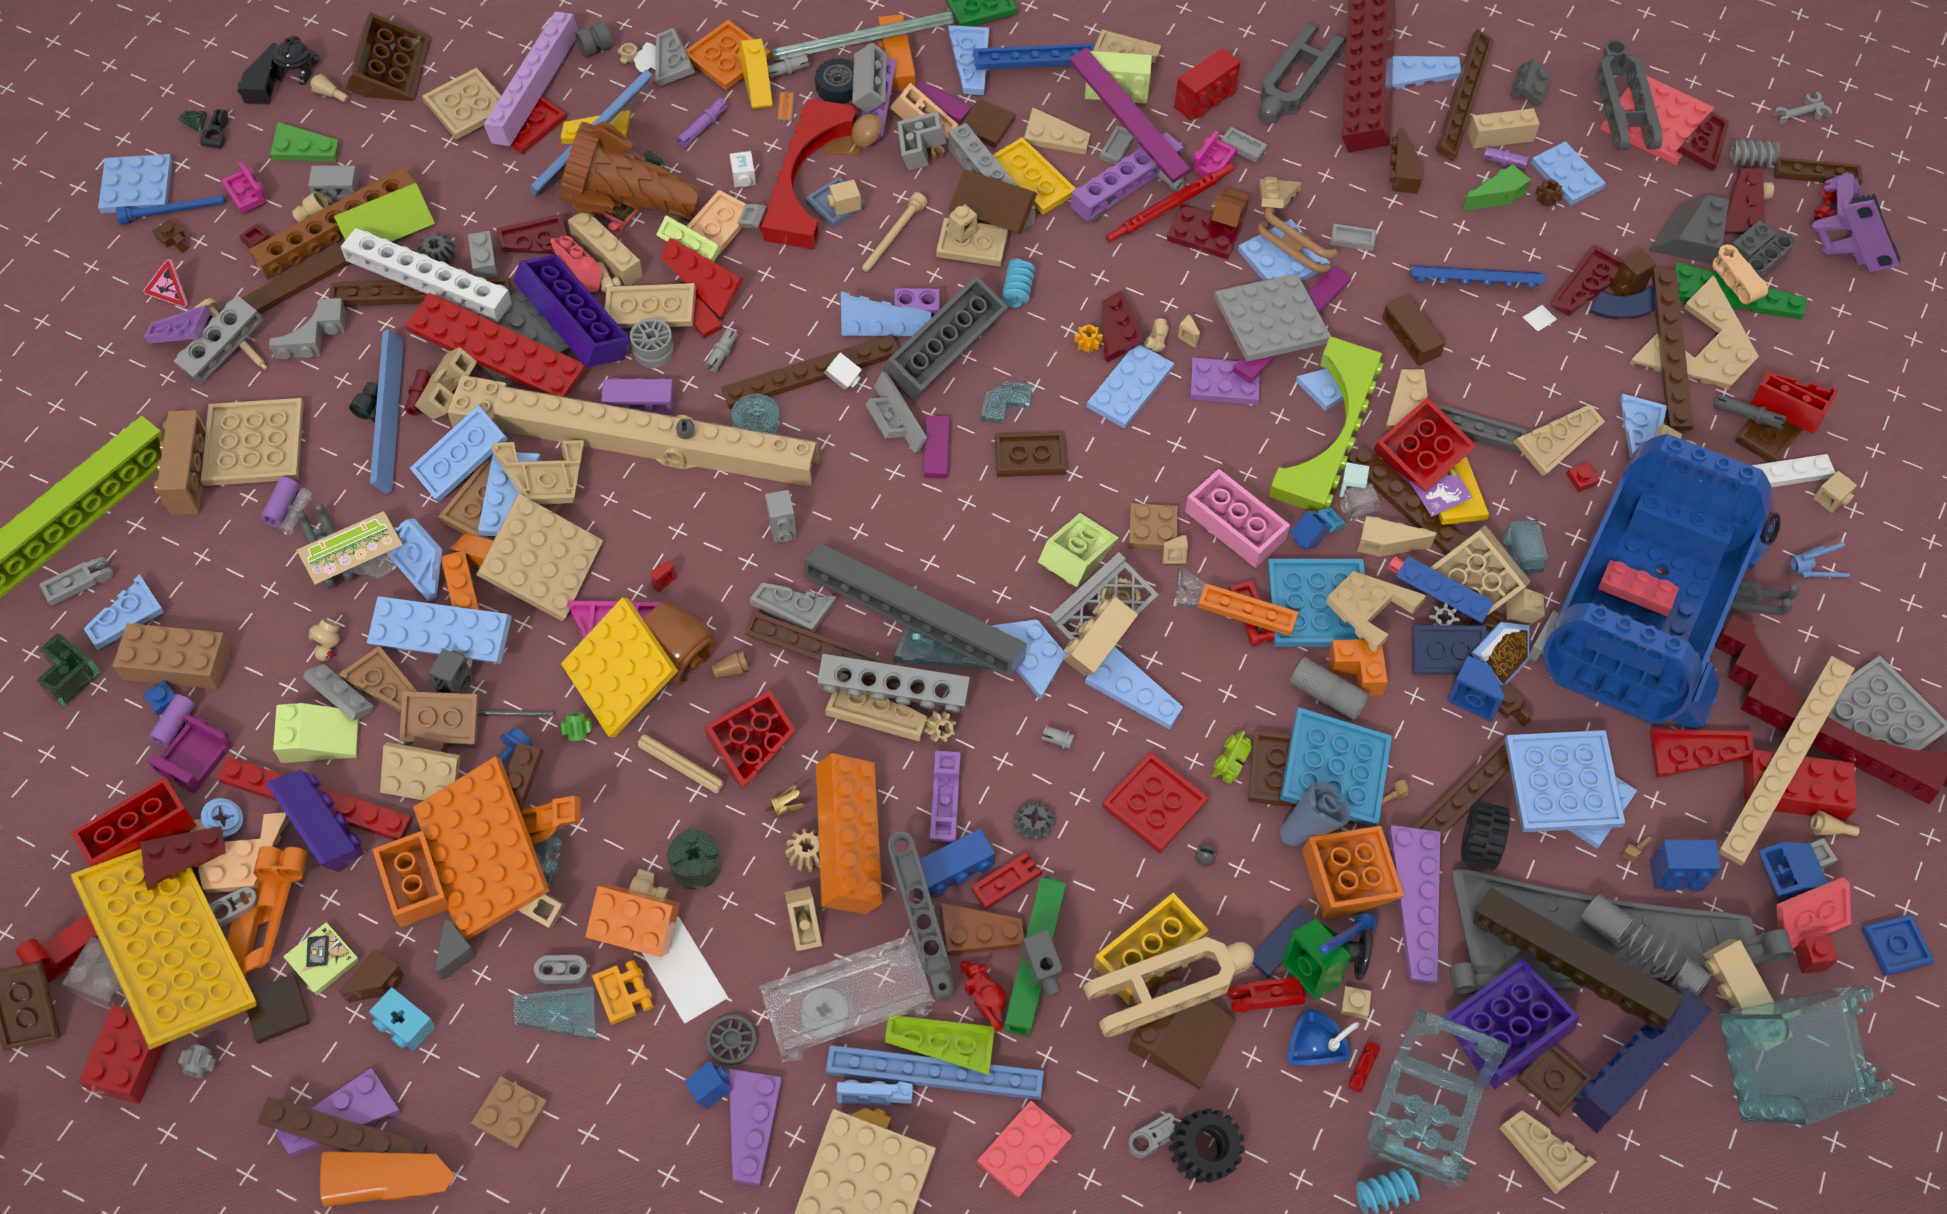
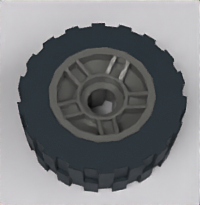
[815,58,854,104]

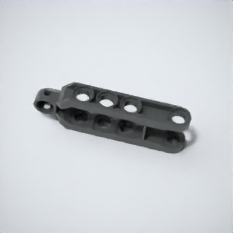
[1258,22,1347,124]
[1596,40,1663,151]
[888,831,956,1002]

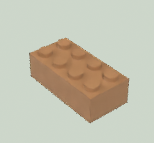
[154,410,206,516]
[113,623,231,690]

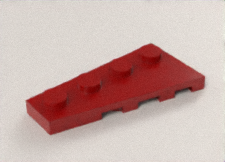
[660,238,744,318]
[1650,729,1754,778]

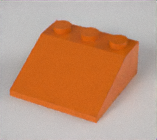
[1302,826,1404,920]

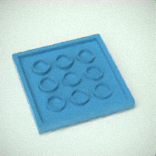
[1267,559,1365,647]
[1280,707,1392,827]

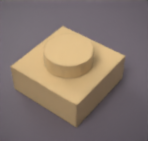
[1341,986,1371,1019]

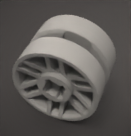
[630,318,674,368]

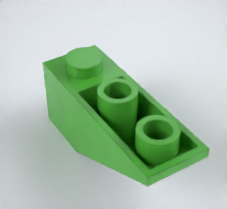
[1463,164,1531,211]

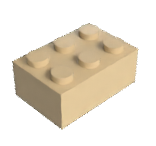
[1062,597,1138,676]

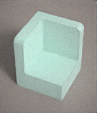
[1339,462,1369,497]

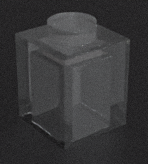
[1340,483,1380,521]

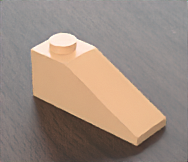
[890,83,958,139]

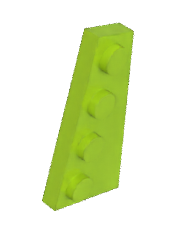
[885,1015,994,1075]

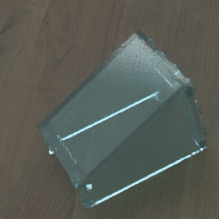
[1719,986,1895,1125]

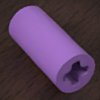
[260,477,300,527]
[148,694,195,748]

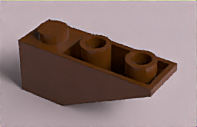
[1389,128,1422,194]

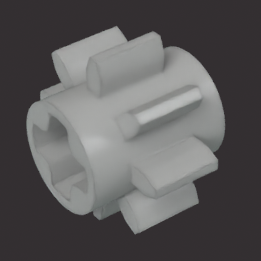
[1429,603,1460,625]
[178,1045,216,1078]

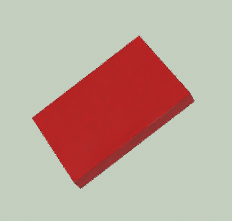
[510,96,567,155]

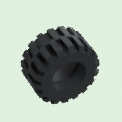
[1461,800,1510,870]
[1169,1108,1245,1183]

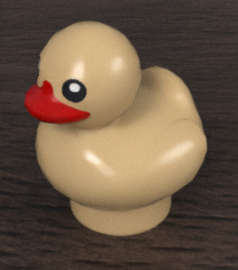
[308,619,340,662]

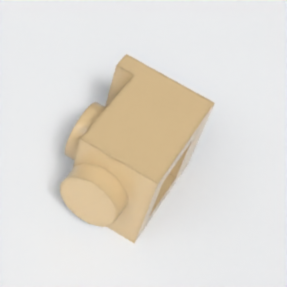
[946,205,977,243]

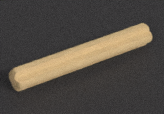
[638,734,724,793]

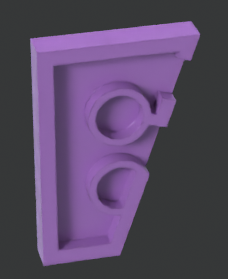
[144,305,211,344]

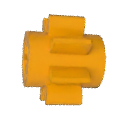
[1074,324,1103,353]

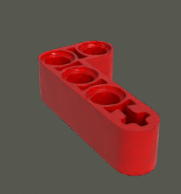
[15,914,102,983]

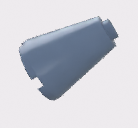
[1280,782,1350,847]

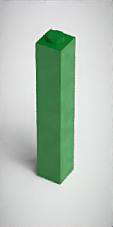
[1004,877,1066,1038]

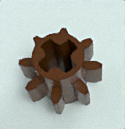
[1535,180,1564,206]

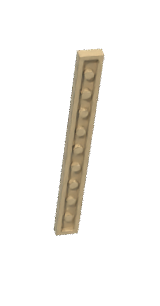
[1718,656,1855,866]

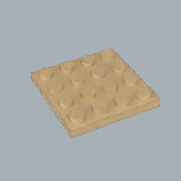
[201,398,304,486]
[476,494,603,621]
[794,1109,937,1214]

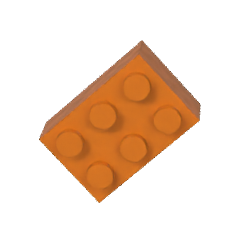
[372,831,449,928]
[585,883,680,957]

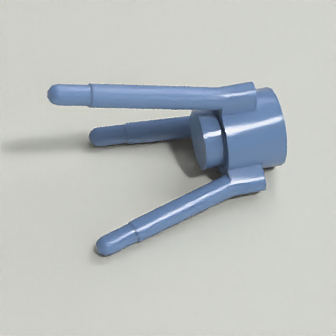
[1790,542,1850,578]

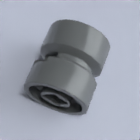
[575,21,613,57]

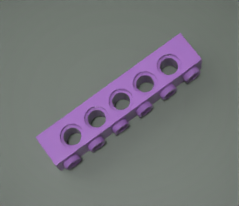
[1070,132,1184,222]

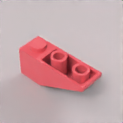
[550,236,603,292]

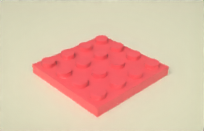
[1601,76,1714,166]

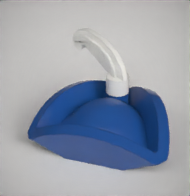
[1287,1009,1360,1066]

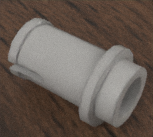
[1158,170,1185,191]
[1042,725,1075,750]

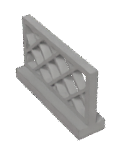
[1049,552,1159,641]

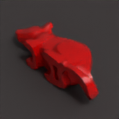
[961,961,1006,1032]

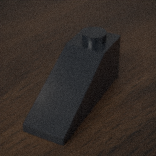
[237,43,278,104]

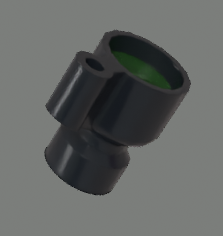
[349,382,378,423]

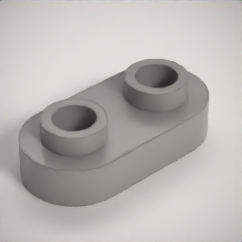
[534,955,588,984]

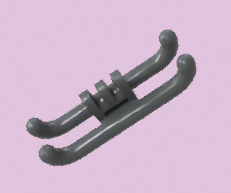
[296,503,353,589]
[1730,580,1799,615]

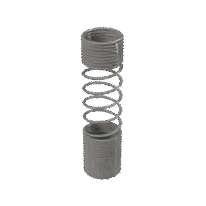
[1581,894,1711,1001]

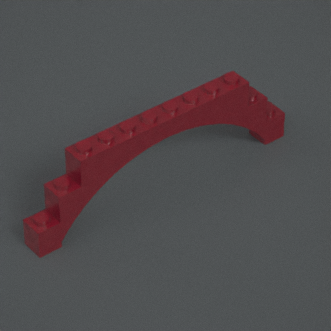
[1715,614,1947,805]

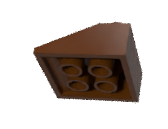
[1128,973,1236,1089]

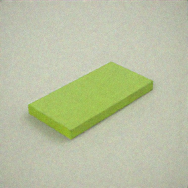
[333,183,435,242]

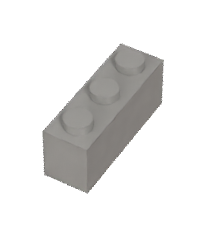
[852,43,887,113]

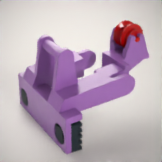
[1812,172,1900,272]

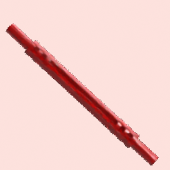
[1105,163,1234,243]

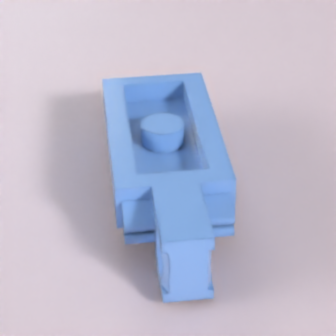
[837,1080,913,1106]

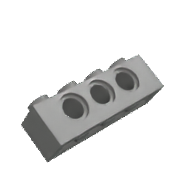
[174,295,264,385]

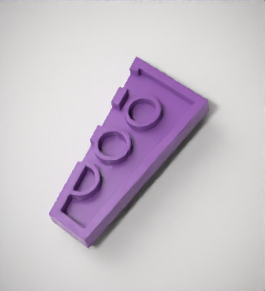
[275,1068,401,1157]

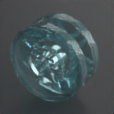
[731,394,780,435]

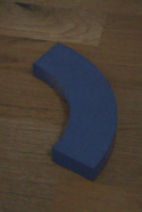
[1589,283,1681,320]

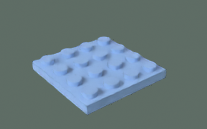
[1505,730,1625,832]

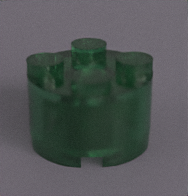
[667,828,721,889]

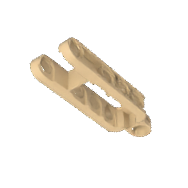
[1083,937,1255,1038]

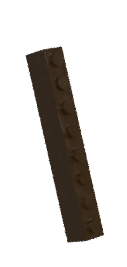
[1473,888,1684,1032]

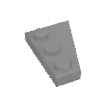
[655,28,695,86]
[750,583,837,633]

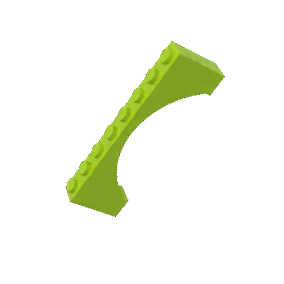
[1269,336,1384,513]

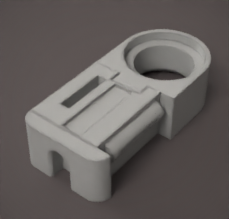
[1128,1113,1176,1158]

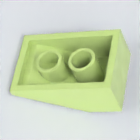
[1038,513,1119,587]
[273,703,359,763]

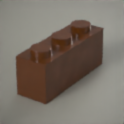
[1382,295,1445,366]

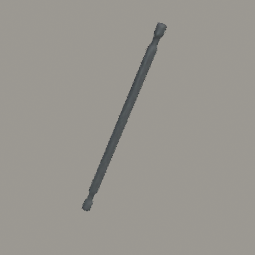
[478,710,554,716]

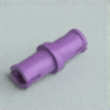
[1483,146,1529,170]

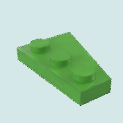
[270,122,340,162]

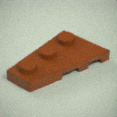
[941,903,1024,955]

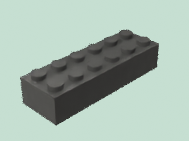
[882,275,1008,400]

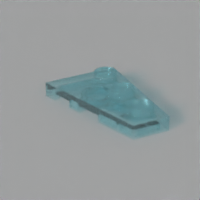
[513,986,597,1041]

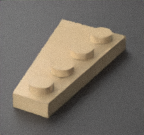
[1513,404,1605,476]
[825,672,927,742]

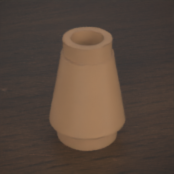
[711,651,750,679]

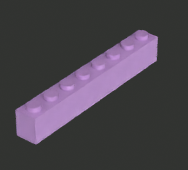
[484,12,579,146]

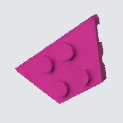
[568,601,662,639]

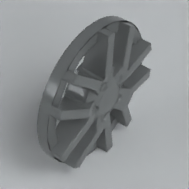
[706,1015,756,1065]

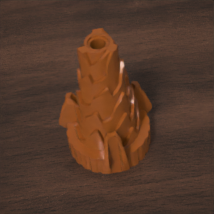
[559,121,701,220]

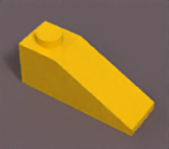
[738,39,773,109]

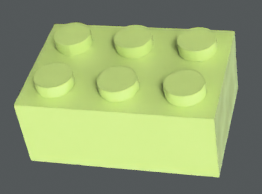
[1085,51,1152,103]

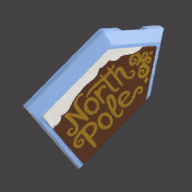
[1471,622,1530,688]

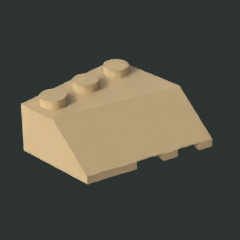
[1430,525,1530,615]

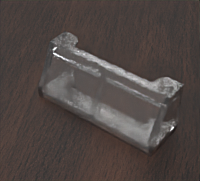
[759,934,933,1062]

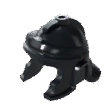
[272,36,319,85]

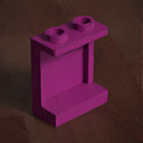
[147,714,232,794]

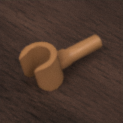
[931,145,944,160]
[1382,780,1409,805]
[1622,836,1652,862]

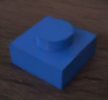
[143,680,175,716]

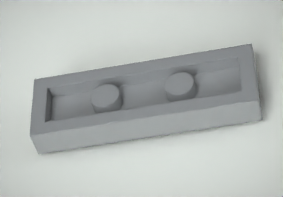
[303,664,374,721]

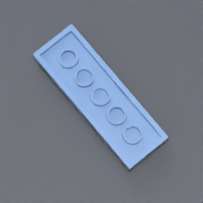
[367,596,512,664]

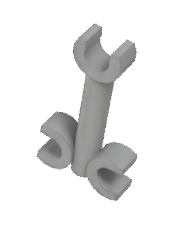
[1773,92,1832,125]

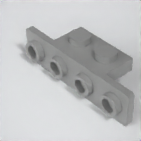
[865,372,927,453]

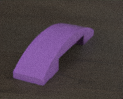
[930,751,960,842]

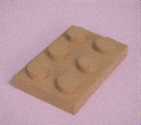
[399,692,479,744]

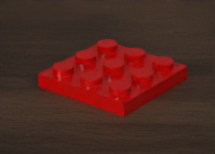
[1102,752,1209,853]

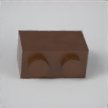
[1610,249,1657,296]

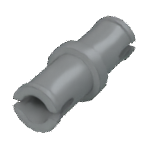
[767,54,809,79]
[704,328,738,372]

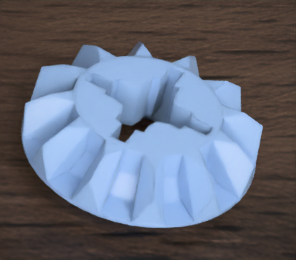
[200,798,243,838]

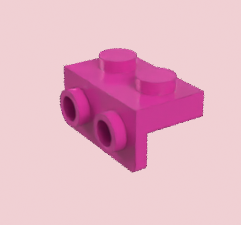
[1193,131,1237,176]
[221,161,265,214]

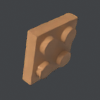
[1129,503,1178,550]
[471,1076,548,1151]

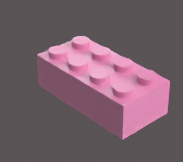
[1185,469,1290,568]

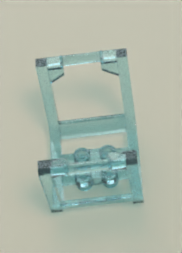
[1363,1008,1508,1191]

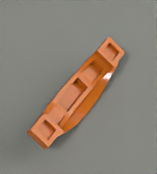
[521,796,581,845]

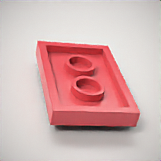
[1598,560,1679,617]
[1776,877,1851,949]
[977,1101,1072,1200]

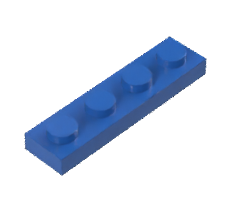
[1396,556,1494,624]

